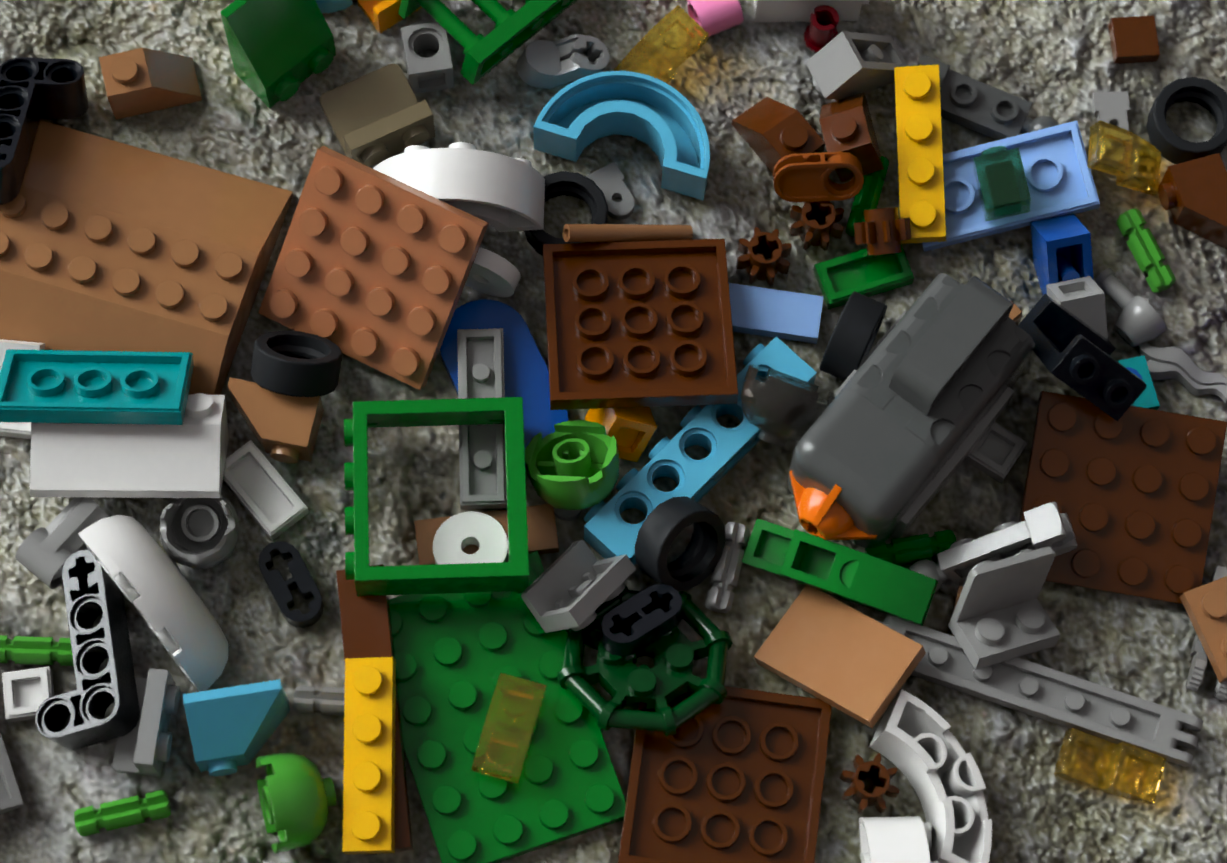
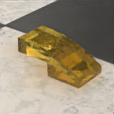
[613,5,709,83]
[1088,120,1161,196]
[471,673,547,784]
[1054,728,1166,804]

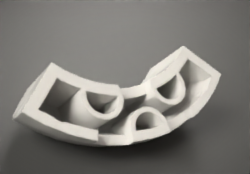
[78,515,228,692]
[869,689,992,863]

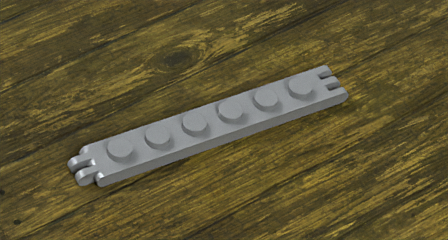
[874,615,1203,767]

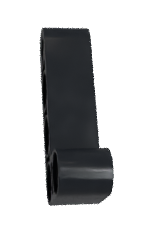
[0,57,88,205]
[35,550,140,749]

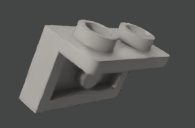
[521,540,636,633]
[112,668,180,777]

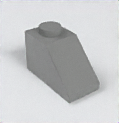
[805,31,908,100]

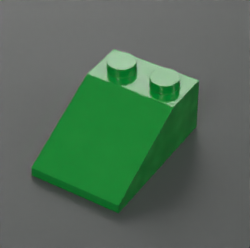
[220,0,336,108]

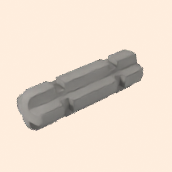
[705,522,750,613]
[293,686,345,716]

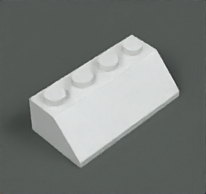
[30,393,229,498]

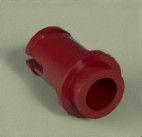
[804,5,839,53]

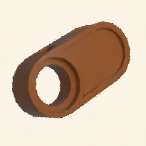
[773,152,864,202]

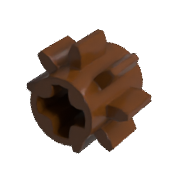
[789,201,844,251]
[854,207,911,255]
[736,227,792,286]
[840,753,900,815]

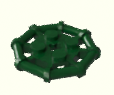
[557,586,733,737]

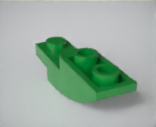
[742,518,938,626]

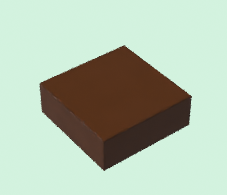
[1108,15,1160,64]

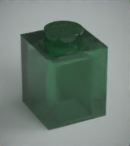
[974,146,1031,222]

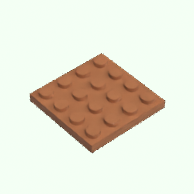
[258,146,489,390]

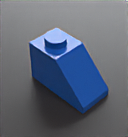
[1030,213,1094,295]

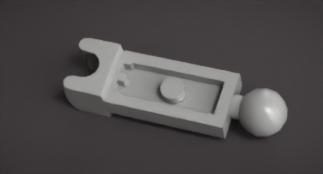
[909,502,1077,593]

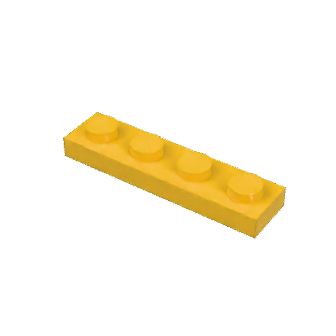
[894,64,946,244]
[342,657,396,854]

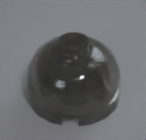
[740,364,837,447]

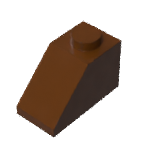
[819,92,884,183]
[732,97,825,173]
[1158,153,1227,250]

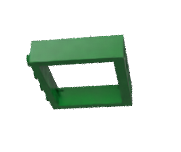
[344,397,529,596]

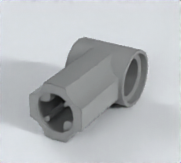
[15,497,110,589]

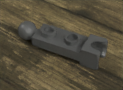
[917,55,1059,140]

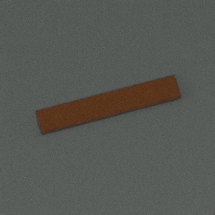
[336,564,413,856]

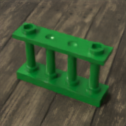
[398,0,577,85]

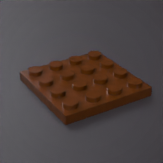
[543,239,738,410]
[1019,391,1227,604]
[618,686,832,863]

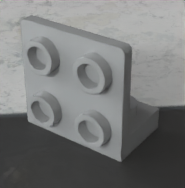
[948,546,1061,670]

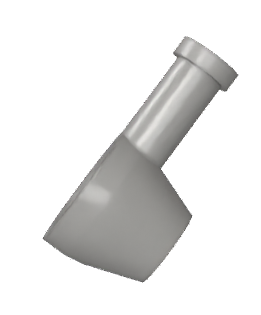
[1095,268,1167,347]

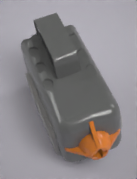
[787,273,1035,549]

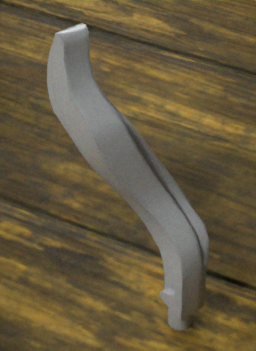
[1138,343,1227,404]

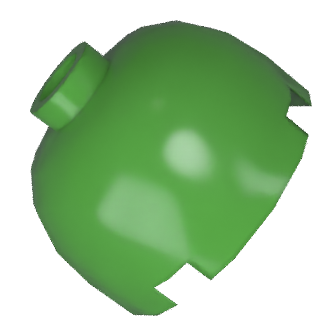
[525,420,619,510]
[256,753,337,853]

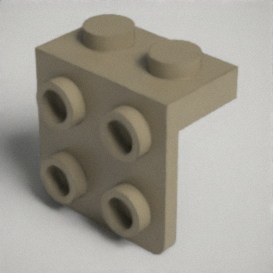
[320,64,435,167]

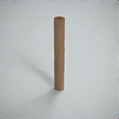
[563,224,693,242]

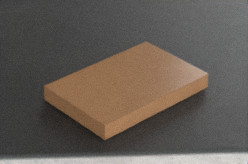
[754,585,926,729]

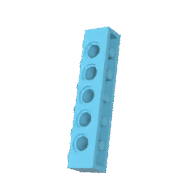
[584,336,817,566]

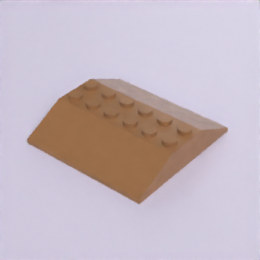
[0,120,293,395]

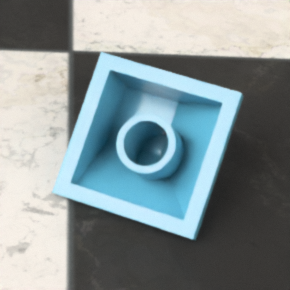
[182,679,290,776]

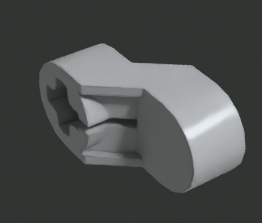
[516,34,610,89]

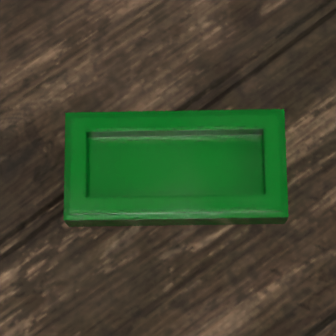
[813,245,914,310]

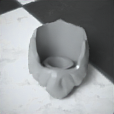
[160,494,239,569]

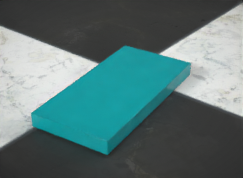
[0,349,194,425]

